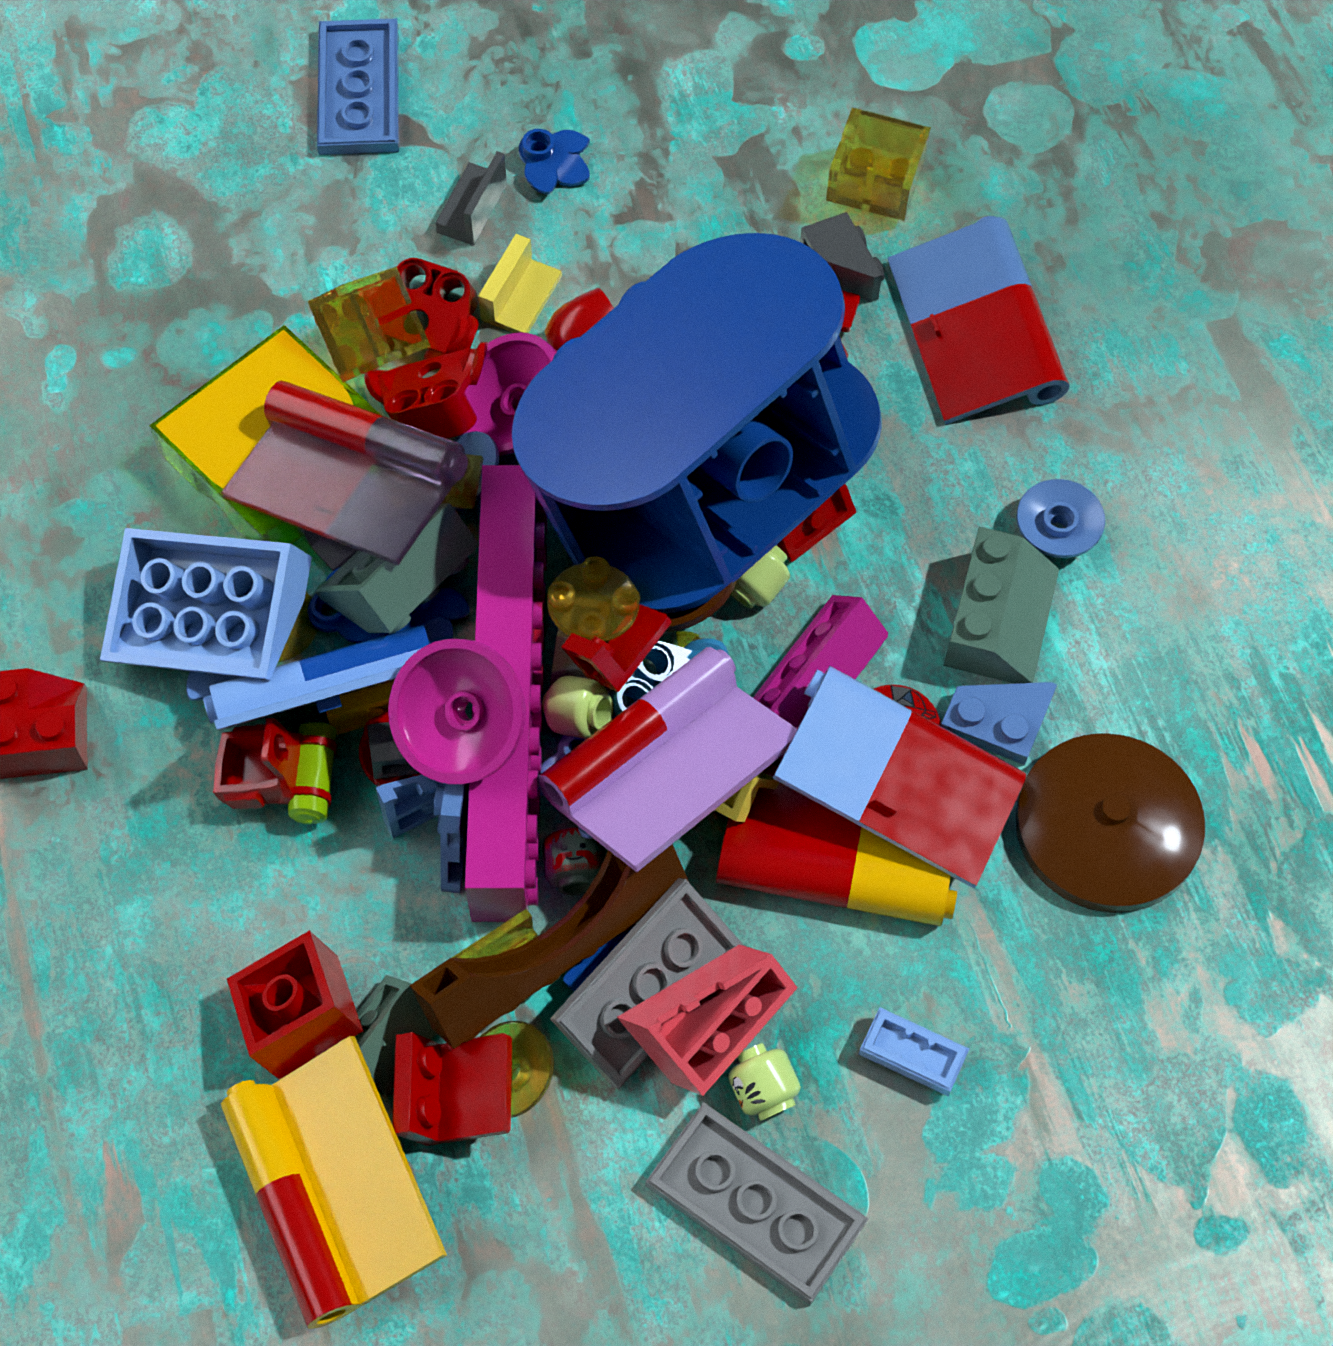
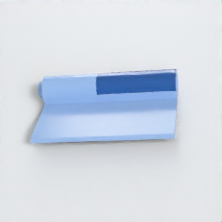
[203,625,430,730]

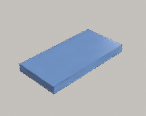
[317,18,399,155]

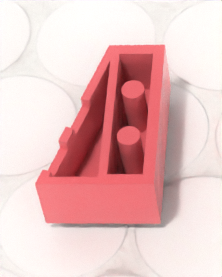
[617,944,798,1096]

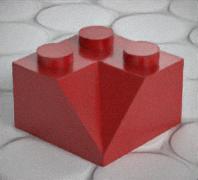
[0,668,88,779]
[227,930,363,1080]

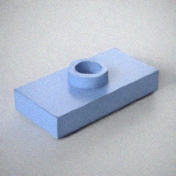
[858,1007,969,1097]

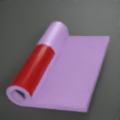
[538,647,797,872]

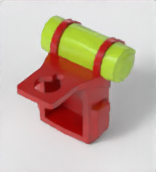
[213,718,338,825]

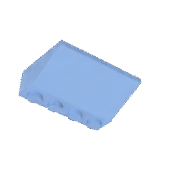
[100,528,312,680]

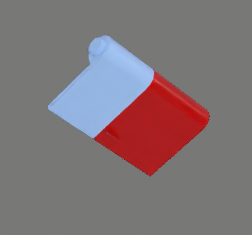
[773,666,1026,888]

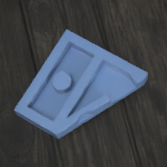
[941,682,1057,765]
[376,774,469,838]
[434,783,469,893]

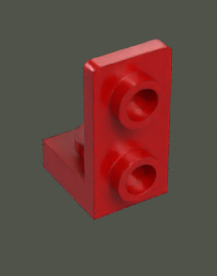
[561,604,672,692]

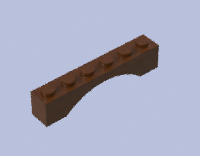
[410,844,689,1049]

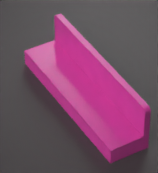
[753,595,888,761]

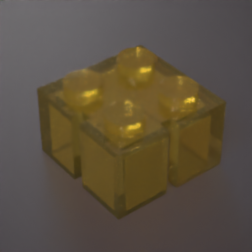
[826,107,931,221]
[307,266,431,383]

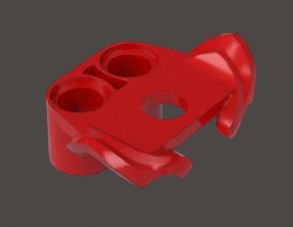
[352,258,479,360]
[364,342,488,447]

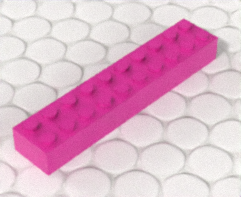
[465,465,548,922]

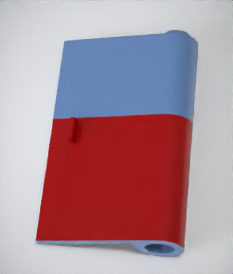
[887,216,1070,424]

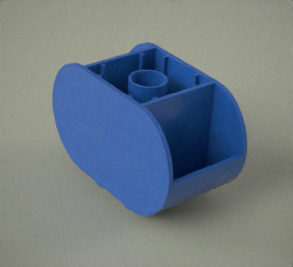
[512,233,882,614]

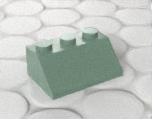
[315,503,479,634]
[943,526,1059,684]

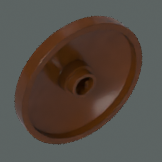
[1015,733,1205,913]

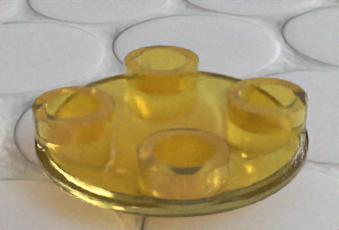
[547,556,640,641]

